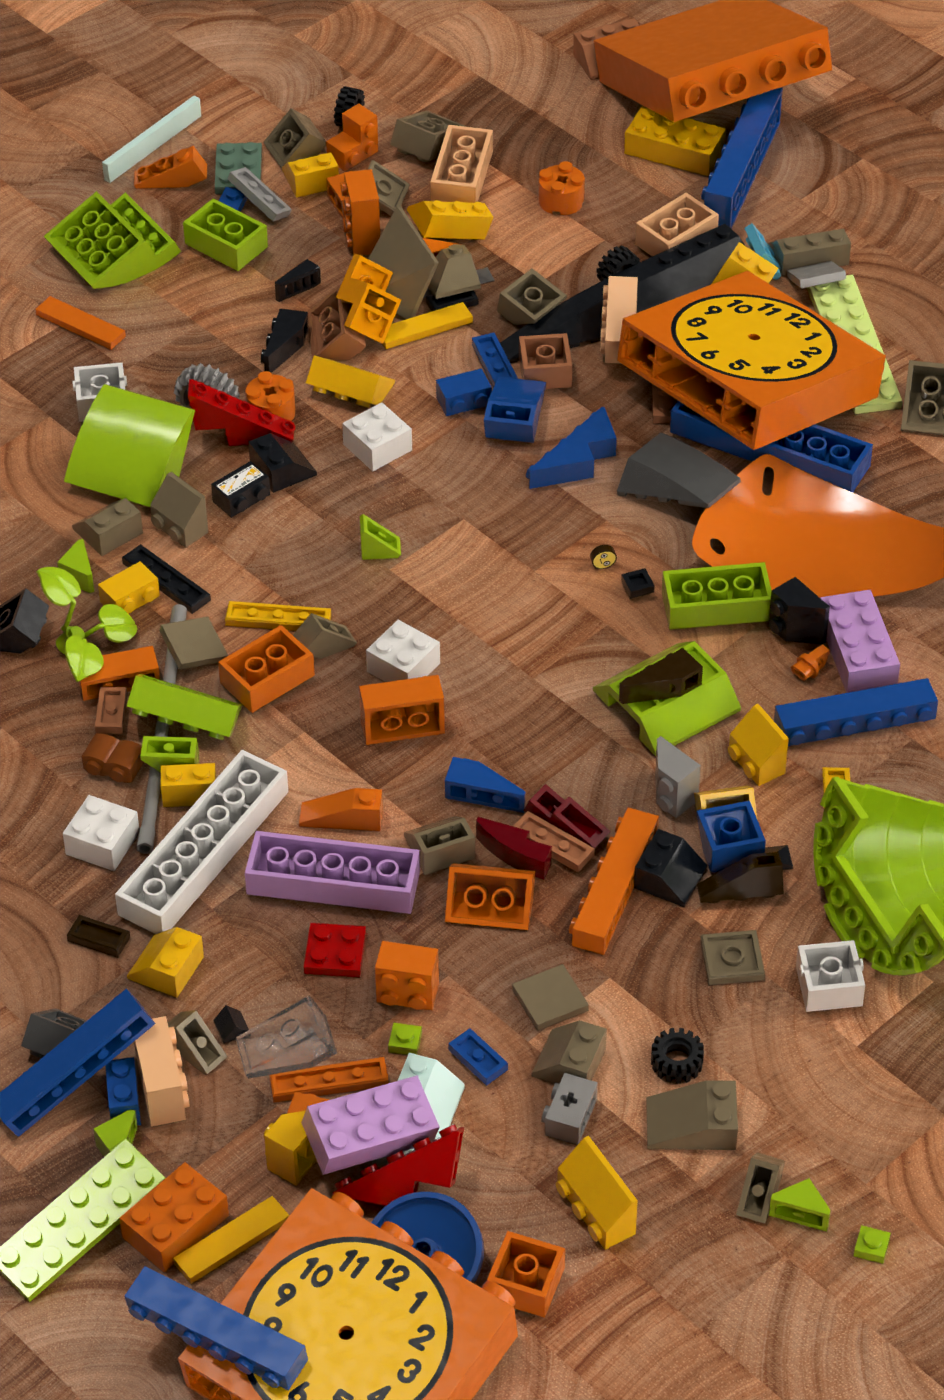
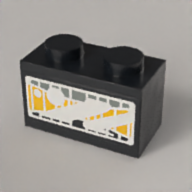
[211,461,270,518]

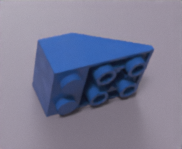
[484,377,546,443]

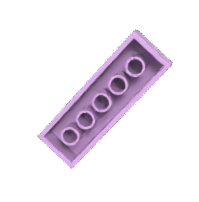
[245,831,420,914]

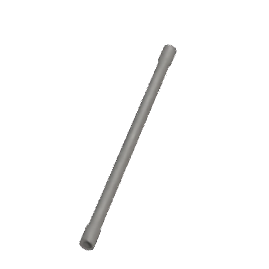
[137,604,187,854]

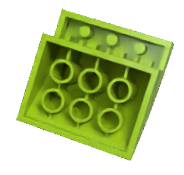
[44,191,181,289]
[64,384,195,507]

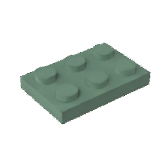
[215,142,262,194]

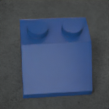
[697,801,766,873]

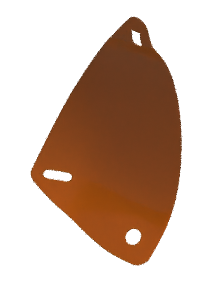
[692,454,944,597]

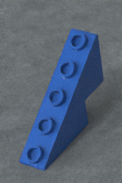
[526,407,617,489]

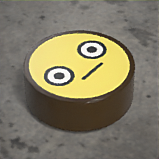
[590,545,617,569]

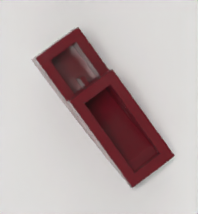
[523,784,611,848]
[476,817,552,880]

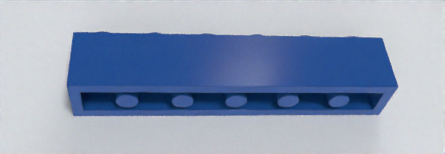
[774,678,938,746]
[0,988,156,1137]
[124,1266,308,1391]

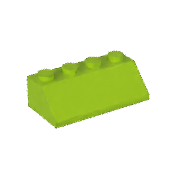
[127,674,242,740]

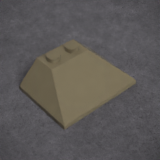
[369,206,439,319]

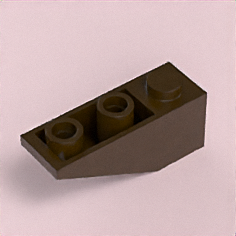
[619,648,703,704]
[697,852,784,903]

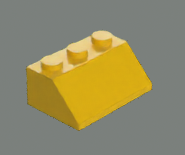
[407,200,493,240]
[306,355,395,408]
[556,1135,638,1250]

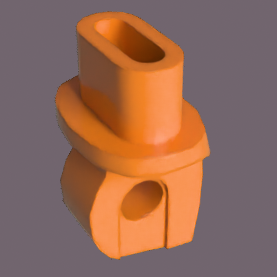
[791,645,830,681]

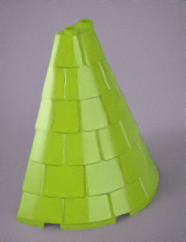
[813,777,944,975]

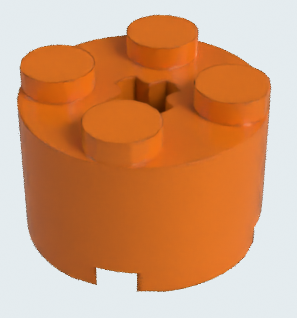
[539,161,585,215]
[245,371,295,421]

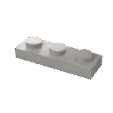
[228,167,292,221]

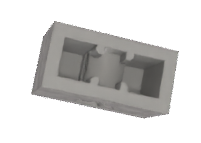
[541,1073,598,1145]

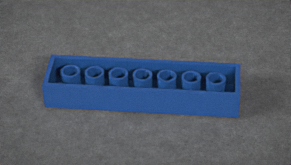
[701,87,783,229]
[670,401,873,493]

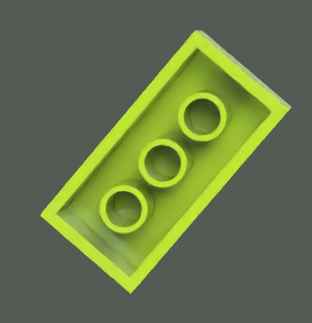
[662,562,771,630]

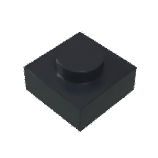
[621,568,655,599]

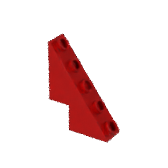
[188,379,295,446]
[332,1124,465,1206]

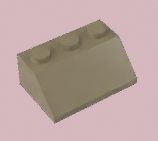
[768,229,851,276]

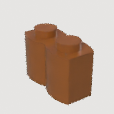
[81,733,144,783]

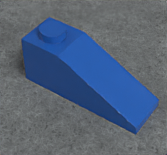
[445,757,525,813]

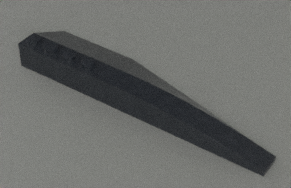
[500,224,745,363]

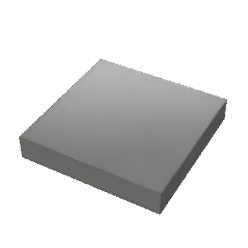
[787,261,846,288]

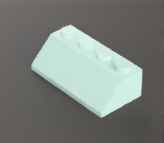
[372,1053,465,1167]

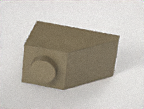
[293,613,357,659]
[168,1010,228,1074]
[736,1152,786,1224]

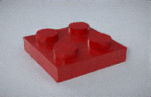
[304,923,366,978]

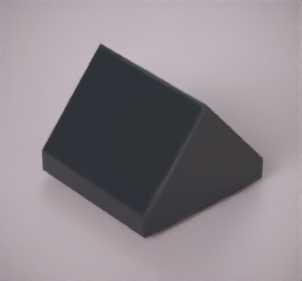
[213,1005,251,1044]

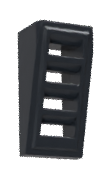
[275,259,321,302]

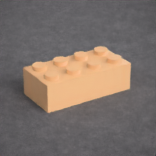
[430,125,493,203]

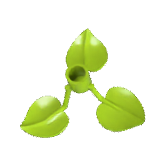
[36,567,137,682]

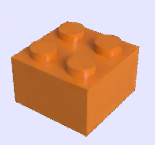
[375,941,439,1011]
[487,1231,565,1318]

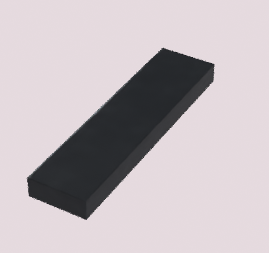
[122,544,211,614]

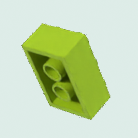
[183,198,268,271]

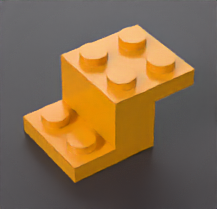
[336,253,401,344]

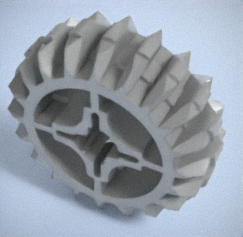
[174,363,240,408]

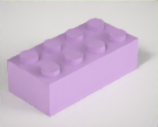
[820,590,900,693]
[301,1075,440,1175]

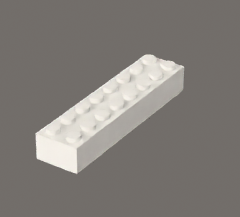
[115,750,288,934]

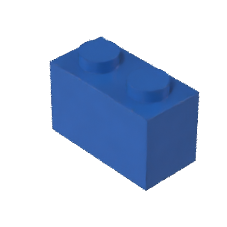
[436,368,492,416]
[105,1057,141,1126]

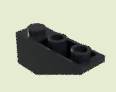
[261,309,309,373]

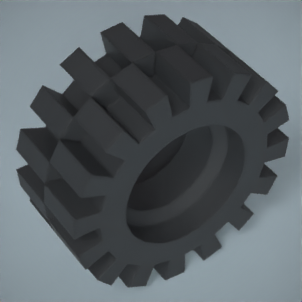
[334,86,365,127]
[596,246,640,281]
[651,1028,704,1084]

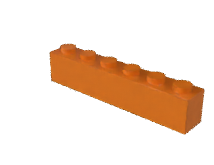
[569,807,659,955]

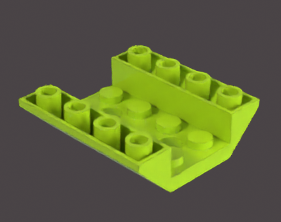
[593,641,741,756]

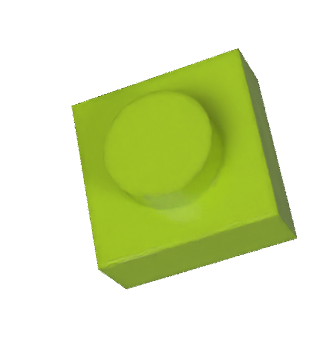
[388,1023,422,1055]
[854,1225,891,1264]

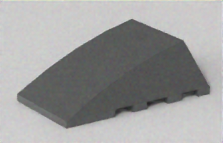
[617,433,741,508]

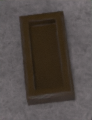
[67,915,130,958]

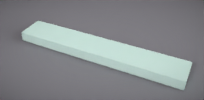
[102,96,201,183]

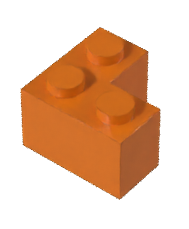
[326,104,379,171]

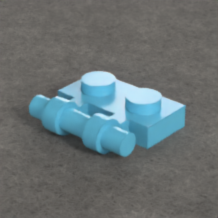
[744,223,781,280]

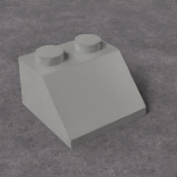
[655,736,701,818]

